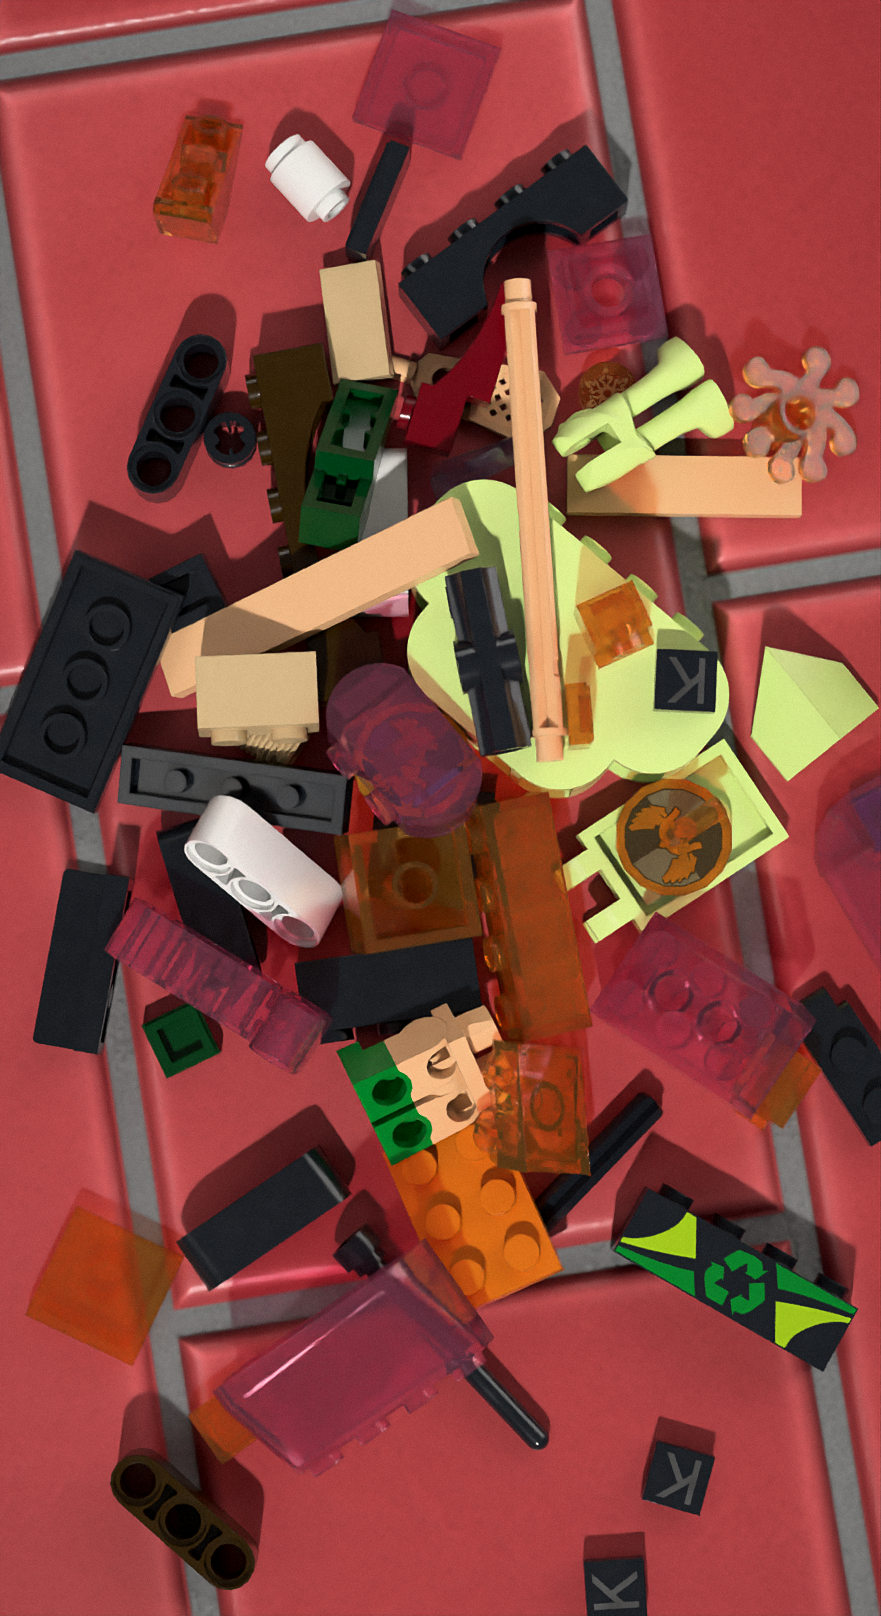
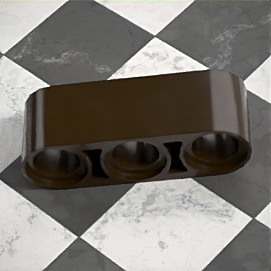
[110,1448,259,1590]

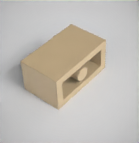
[195,651,319,746]

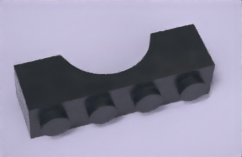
[398,145,629,351]

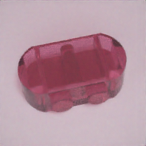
[326,663,482,838]

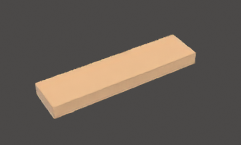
[566,454,802,518]

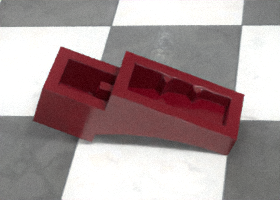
[396,282,507,458]

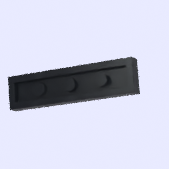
[117,742,354,835]

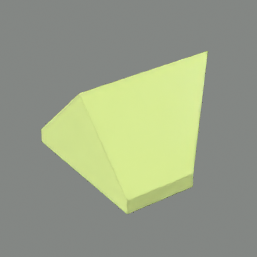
[750,646,879,782]

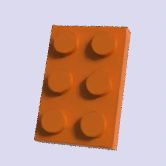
[382,1114,565,1319]

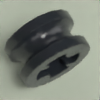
[203,412,257,469]

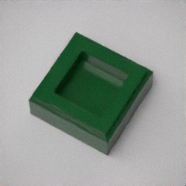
[141,999,221,1079]

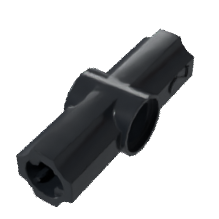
[445,566,532,757]

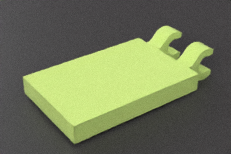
[550,739,789,944]

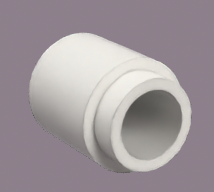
[265,134,350,222]

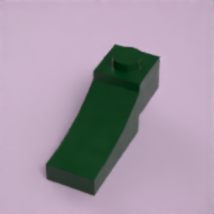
[298,379,398,551]

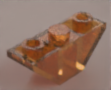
[153,115,243,244]

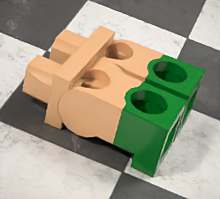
[336,1003,520,1166]

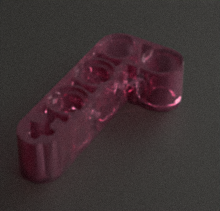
[104,897,334,1074]

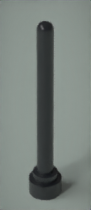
[332,1223,549,1450]

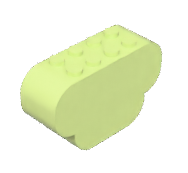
[407,479,729,799]

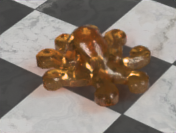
[728,346,859,485]

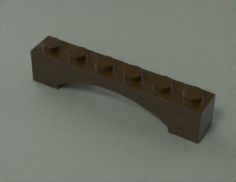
[245,343,389,708]

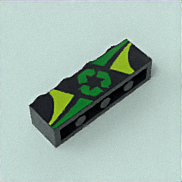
[610,1183,858,1372]

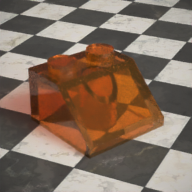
[333,816,482,954]

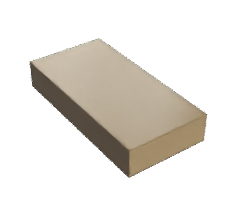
[319,260,395,387]

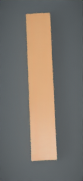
[160,497,479,698]

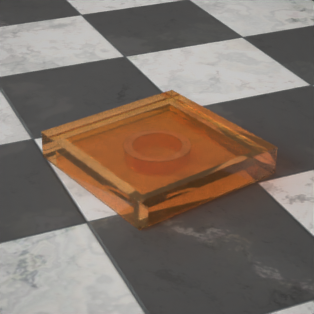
[25,1206,185,1366]

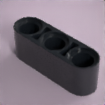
[127,334,231,504]
[156,817,263,995]
[176,1145,352,1291]

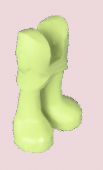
[551,336,734,492]

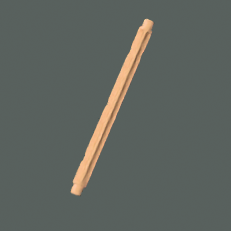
[501,278,567,763]

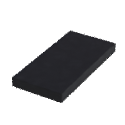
[0,549,187,814]

